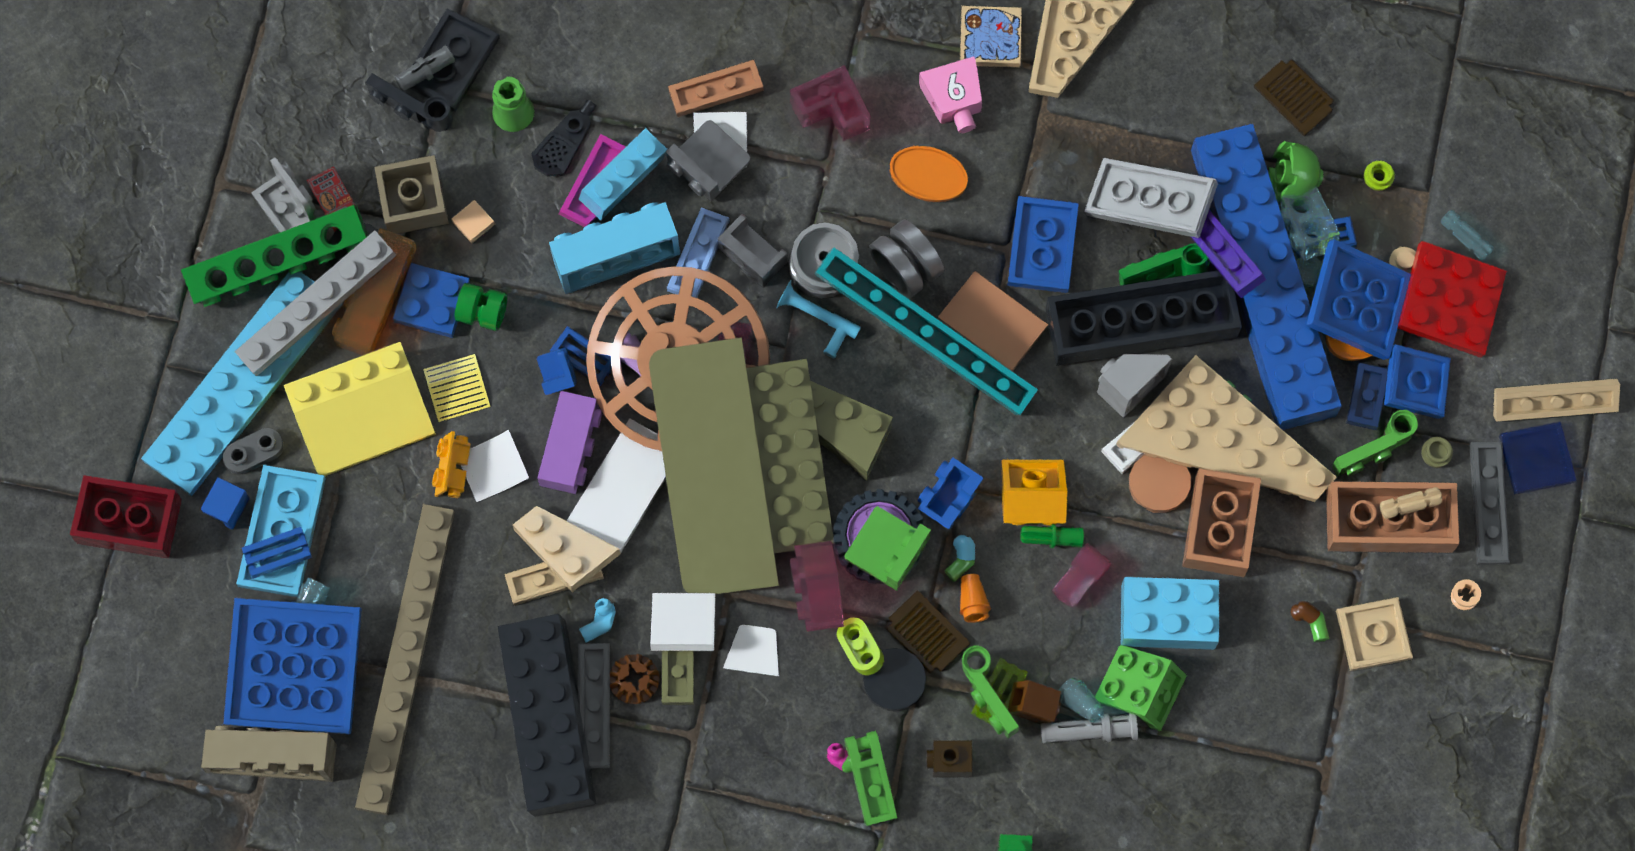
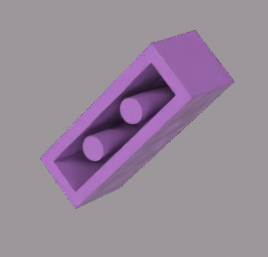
[537,391,602,494]

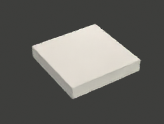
[651,593,715,651]

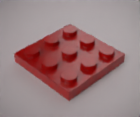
[1398,241,1507,358]

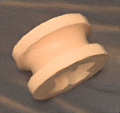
[1451,579,1481,610]

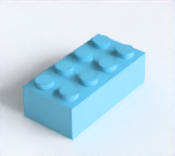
[549,202,680,294]

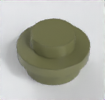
[1421,437,1453,468]

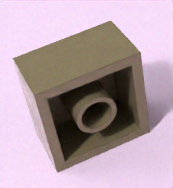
[375,155,449,235]

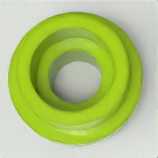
[1364,161,1395,191]

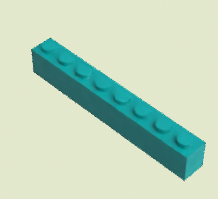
[814,247,1038,415]

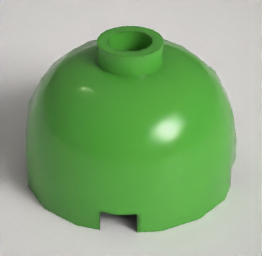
[1269,141,1323,203]

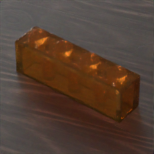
[332,228,417,356]

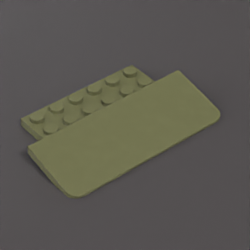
[649,337,834,594]

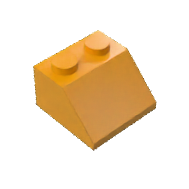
[1002,460,1067,525]

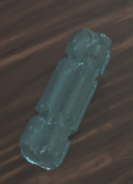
[1441,210,1494,260]

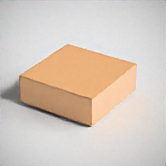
[452,200,495,243]

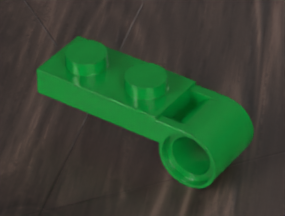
[1118,243,1210,286]

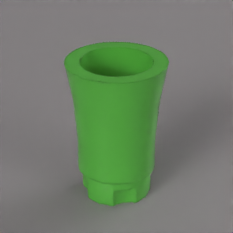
[492,77,534,132]

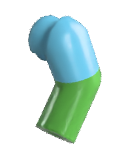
[944,535,975,582]

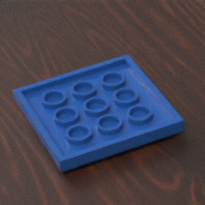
[223,598,362,734]

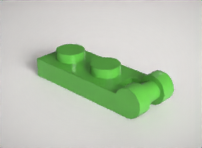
[844,731,897,826]

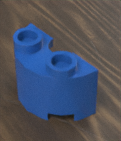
[917,457,984,529]

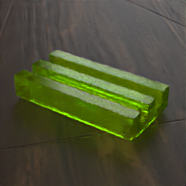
[971,657,1028,725]

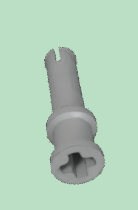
[1041,713,1138,744]

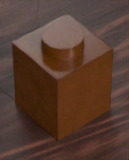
[1007,680,1061,724]

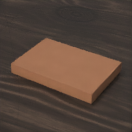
[938,271,1048,372]

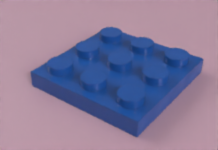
[1306,239,1411,360]

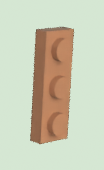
[668,60,763,117]

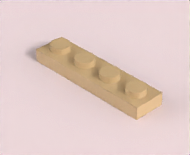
[1493,379,1620,422]

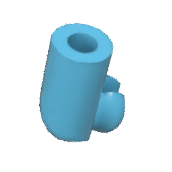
[579,598,616,643]

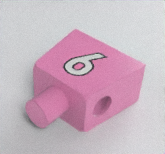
[919,57,982,133]

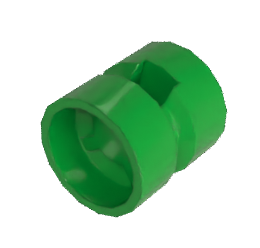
[455,282,508,332]

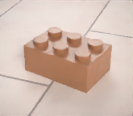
[1182,468,1261,577]

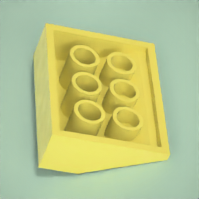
[284,342,436,476]

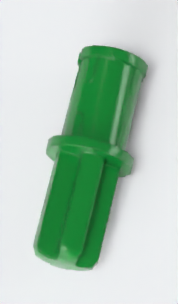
[1020,524,1084,549]

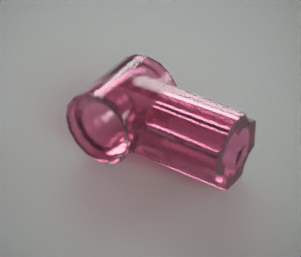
[1052,543,1112,608]

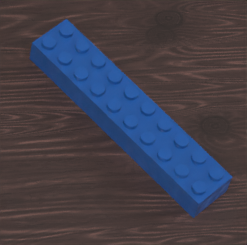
[1191,124,1342,430]

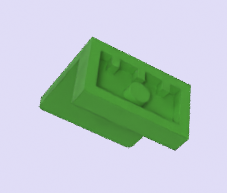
[845,506,931,591]
[1095,645,1187,731]

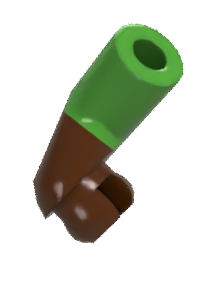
[1291,601,1329,642]

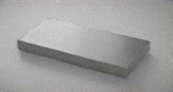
[1084,158,1218,238]

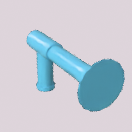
[776,280,861,358]

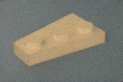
[513,506,621,592]

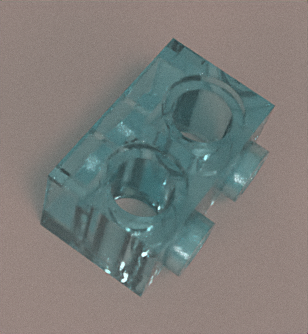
[1280,185,1340,261]

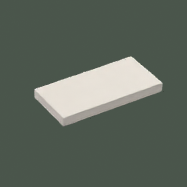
[567,419,666,553]

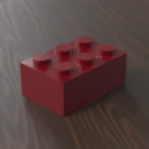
[70,475,182,559]

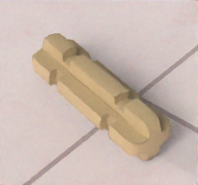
[1380,487,1442,519]

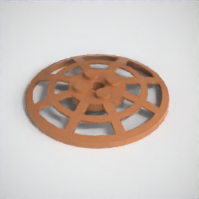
[586,266,770,451]

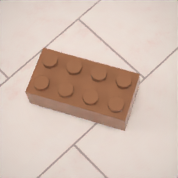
[1326,482,1459,553]

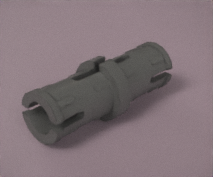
[394,45,455,92]

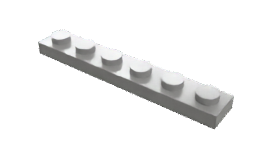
[234,230,397,377]

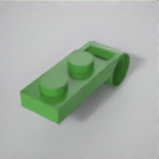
[1332,410,1418,477]
[962,646,1019,739]

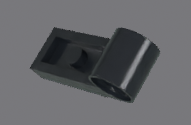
[365,73,453,132]

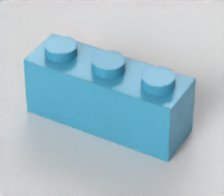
[579,128,667,220]

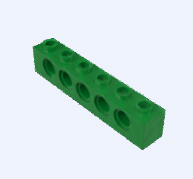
[181,205,369,307]

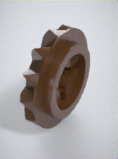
[609,654,659,704]

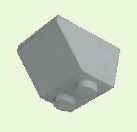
[1097,354,1172,418]

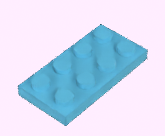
[236,465,326,597]

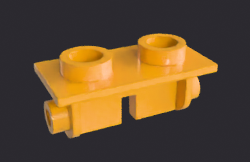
[432,431,471,498]

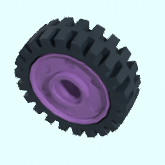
[833,489,925,585]

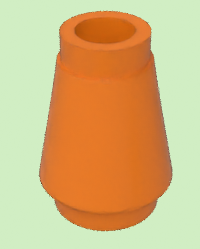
[960,574,991,623]

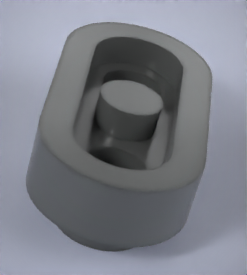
[223,428,284,475]

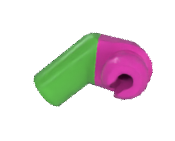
[827,743,872,773]

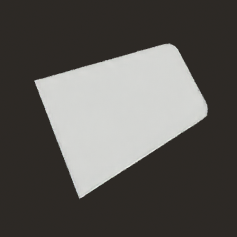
[723,625,779,676]

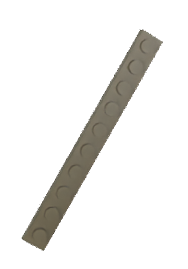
[355,504,455,815]

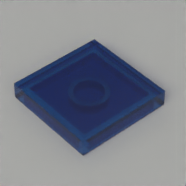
[1499,422,1576,495]

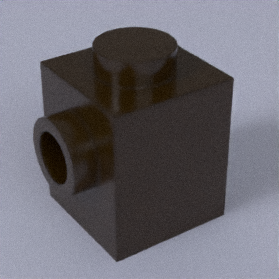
[927,740,972,778]

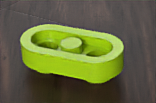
[837,617,884,675]

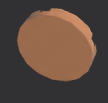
[1129,455,1191,513]

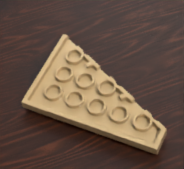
[1028,0,1136,98]
[1116,355,1337,502]

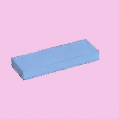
[667,207,730,298]

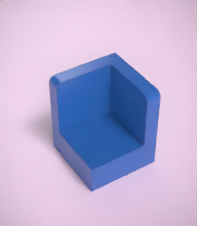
[537,347,577,395]
[201,477,250,530]

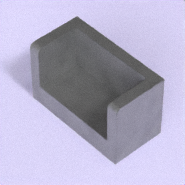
[717,214,788,287]

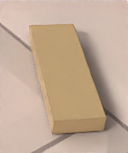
[505,562,604,606]

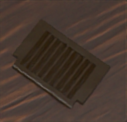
[1254,59,1334,136]
[886,590,970,673]

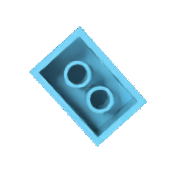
[1121,577,1219,650]

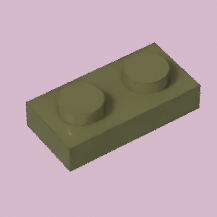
[662,651,694,705]

